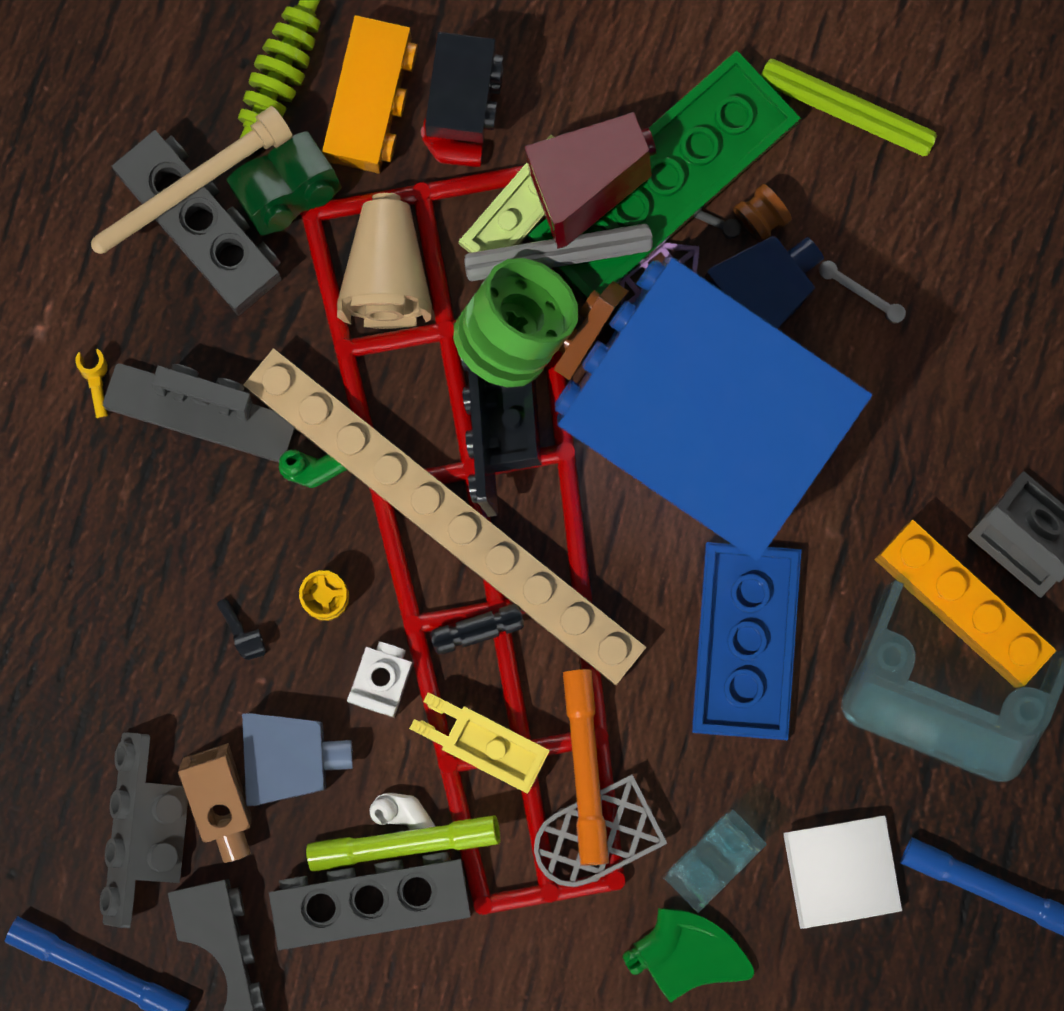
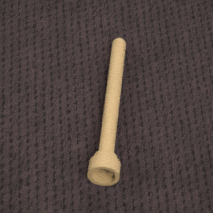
[91,106,293,254]

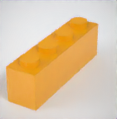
[874,520,1057,688]

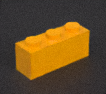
[322,15,418,174]

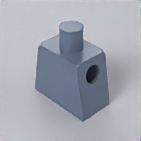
[242,713,353,806]

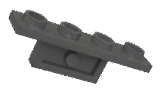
[103,364,295,463]
[100,732,188,928]

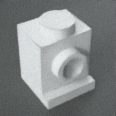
[347,641,413,718]

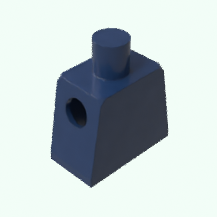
[704,236,824,330]

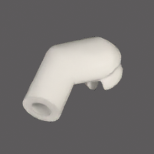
[370,793,436,830]

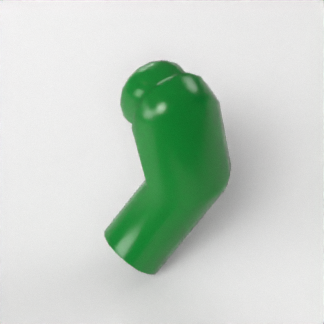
[279,450,347,488]

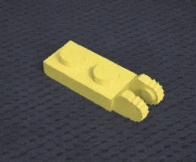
[409,692,550,794]

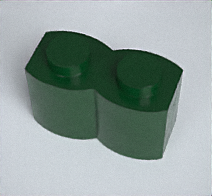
[227,131,342,236]

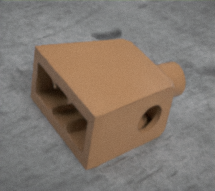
[178,743,252,863]

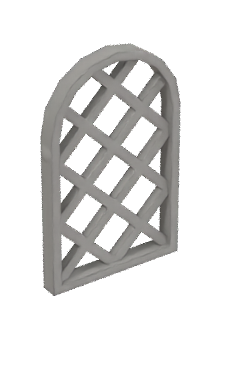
[534,774,667,887]

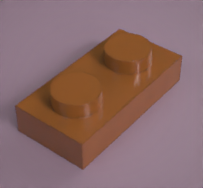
[554,281,629,380]

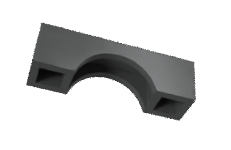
[168,879,266,1011]

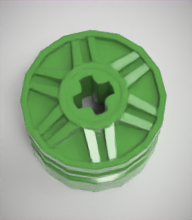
[453,258,578,388]

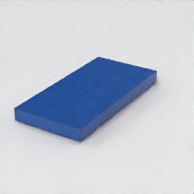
[692,542,801,741]

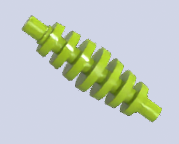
[238,0,321,154]

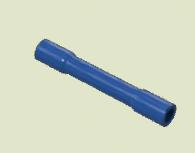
[900,837,1064,936]
[5,916,191,1011]

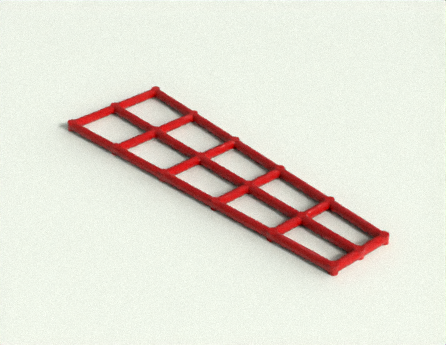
[301,166,625,915]

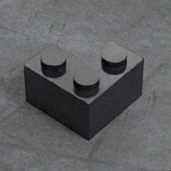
[425,32,504,143]

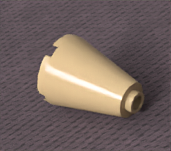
[337,193,432,329]

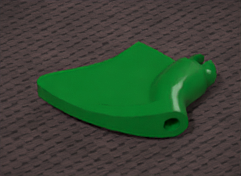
[622,908,754,1003]

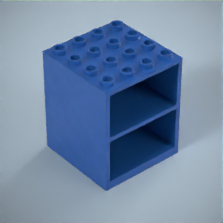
[555,257,872,561]

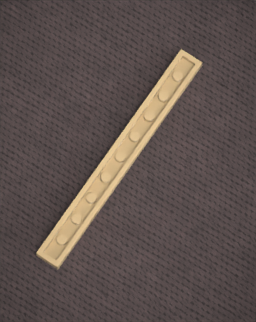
[243,348,646,685]

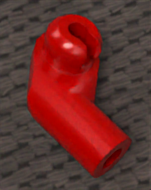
[421,118,483,168]

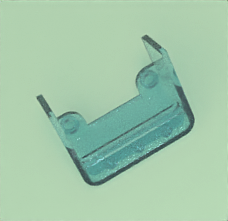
[841,580,1064,782]

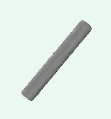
[464,224,653,281]

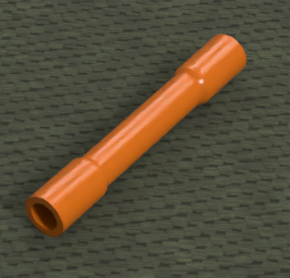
[563,669,609,866]

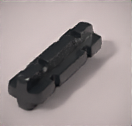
[430,604,524,655]

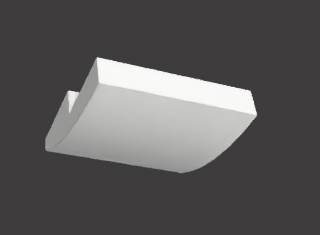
[783,816,902,929]

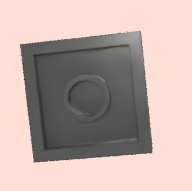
[968,471,1064,598]

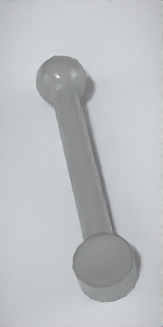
[819,261,906,323]

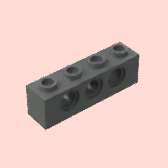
[112,130,282,316]
[269,851,471,950]

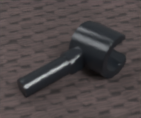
[217,598,266,660]

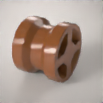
[733,184,792,243]

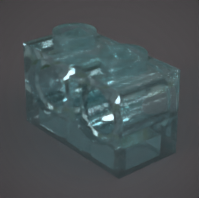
[661,809,767,913]

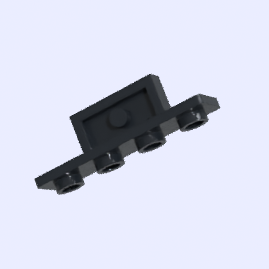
[461,359,542,517]

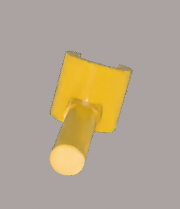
[75,349,108,418]

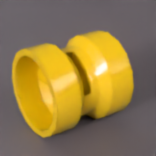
[299,570,349,621]

